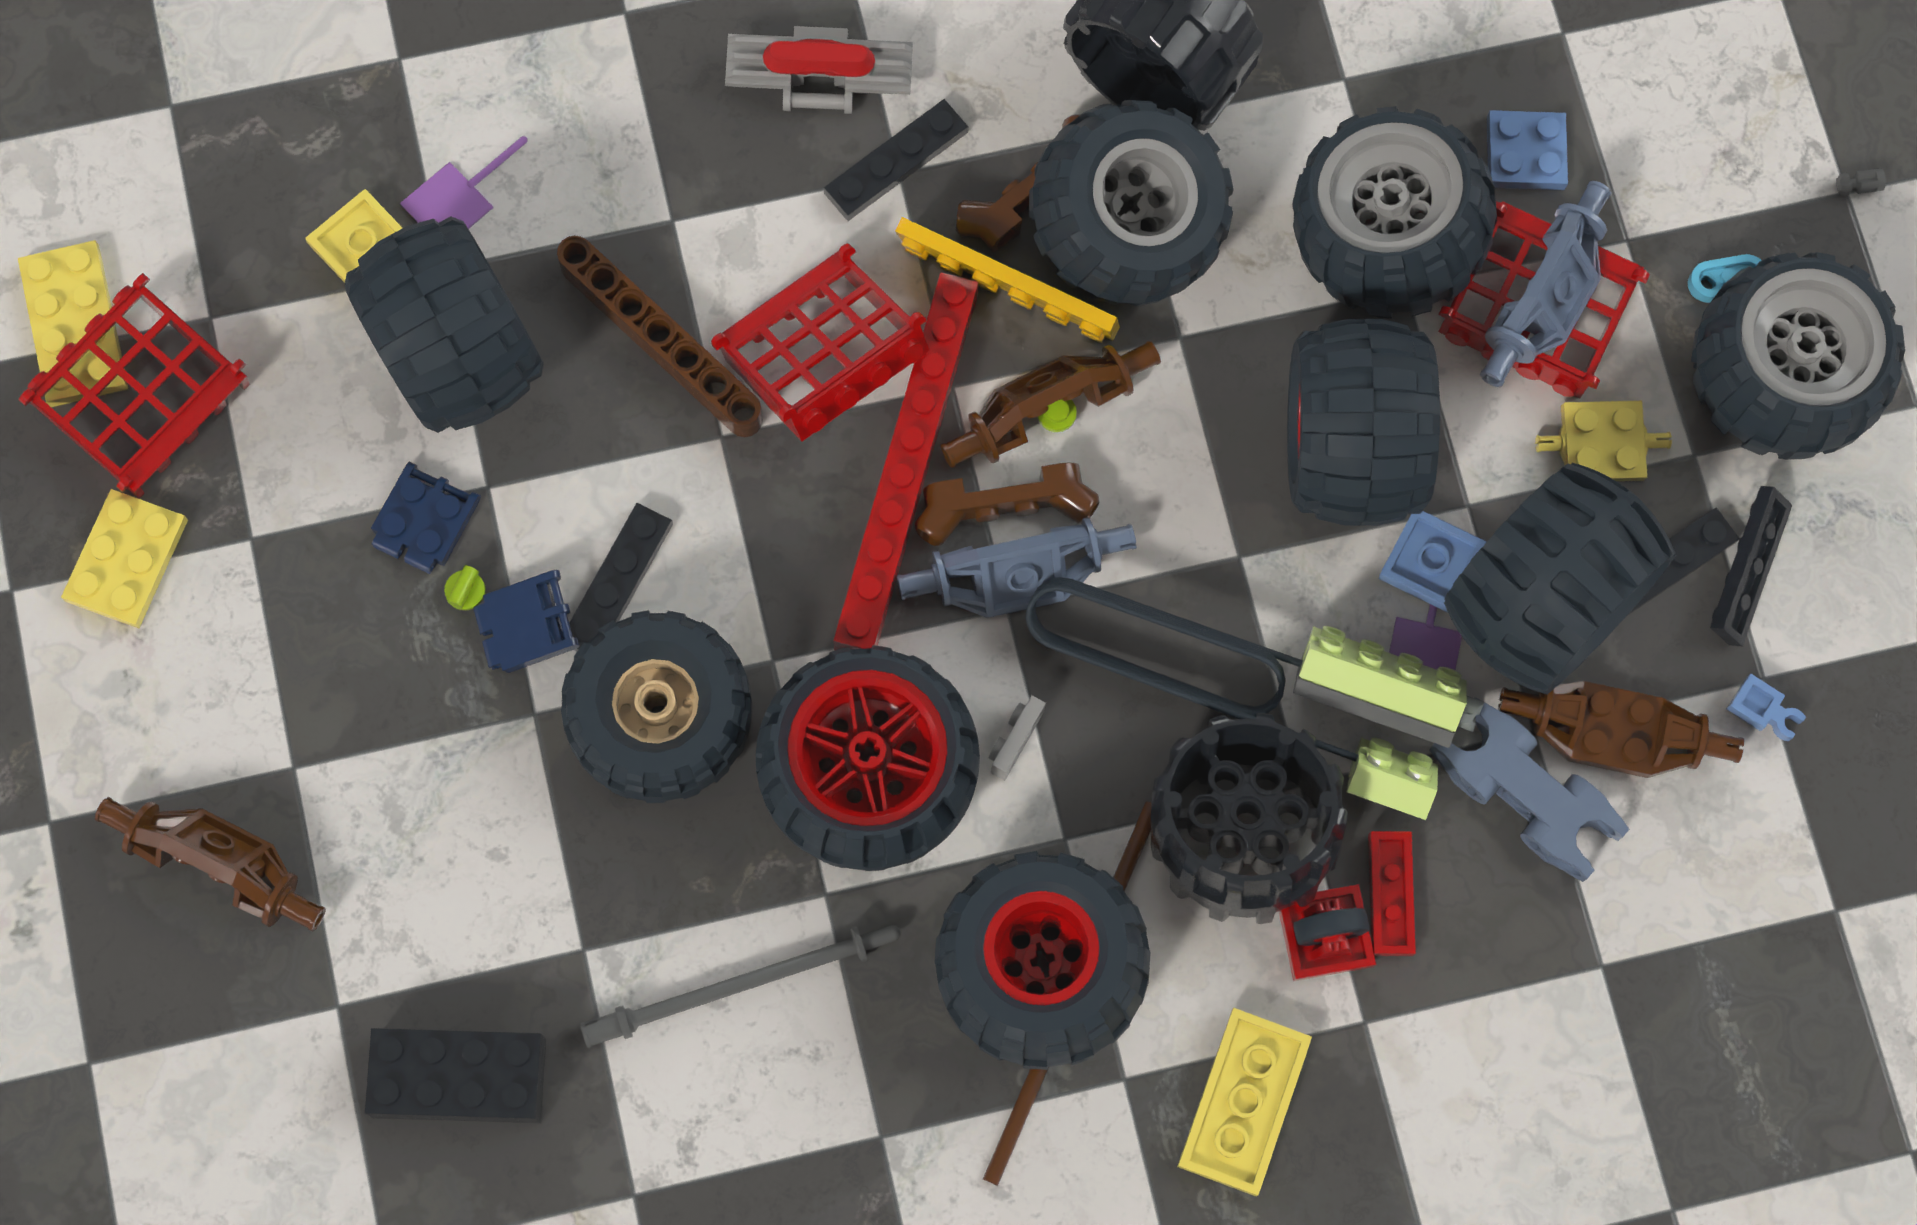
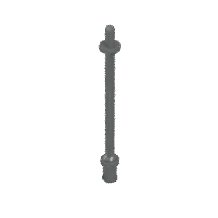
[580,925,901,1048]

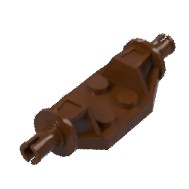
[940,341,1161,468]
[1498,681,1744,778]
[95,797,326,932]

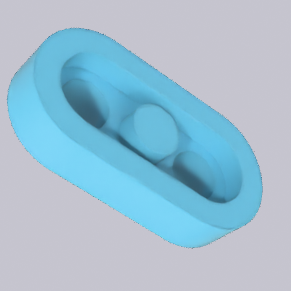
[1688,254,1762,303]

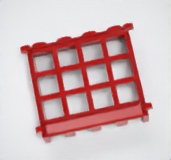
[1438,201,1650,399]
[711,243,930,442]
[19,273,250,499]

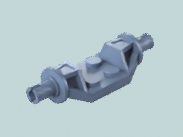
[1480,181,1612,387]
[896,518,1137,618]

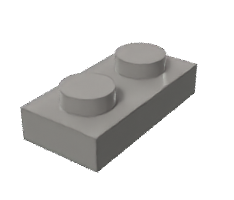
[988,696,1046,781]

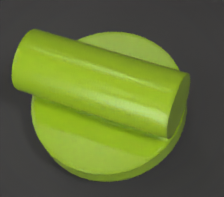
[444,565,486,610]

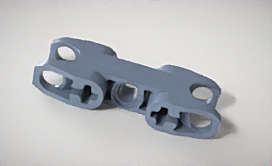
[1429,697,1630,882]

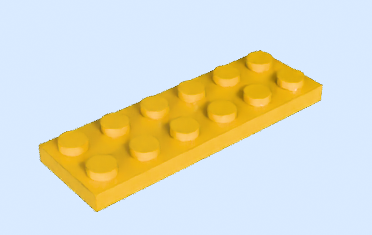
[895,217,1120,343]

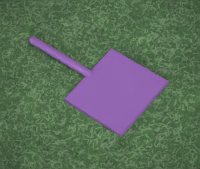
[400,136,528,229]
[1389,604,1462,670]

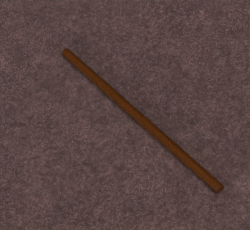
[982,802,1152,1186]

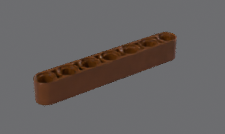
[557,235,763,437]

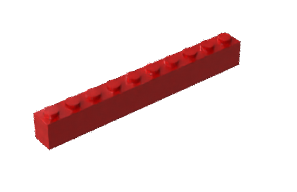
[833,272,978,651]

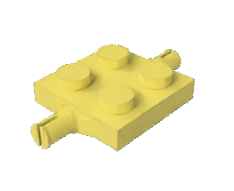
[1535,400,1672,481]

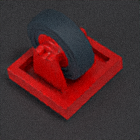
[1279,884,1376,981]

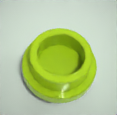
[1037,399,1077,432]

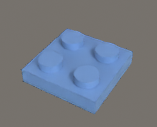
[1487,110,1568,190]
[1379,511,1486,613]

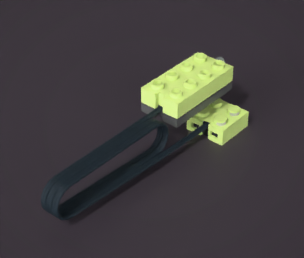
[1025,577,1485,820]

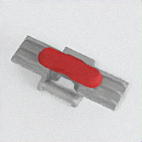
[725,26,913,114]

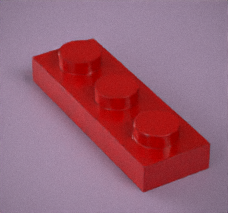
[1368,831,1416,956]

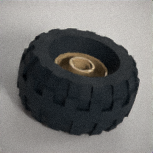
[561,610,752,803]

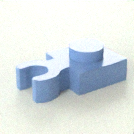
[1726,674,1806,741]

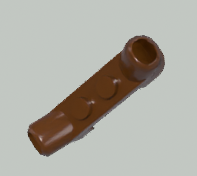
[956,114,1080,252]
[915,462,1100,546]

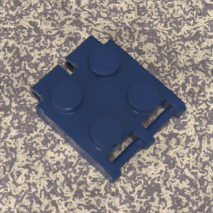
[371,461,481,574]
[473,570,580,673]

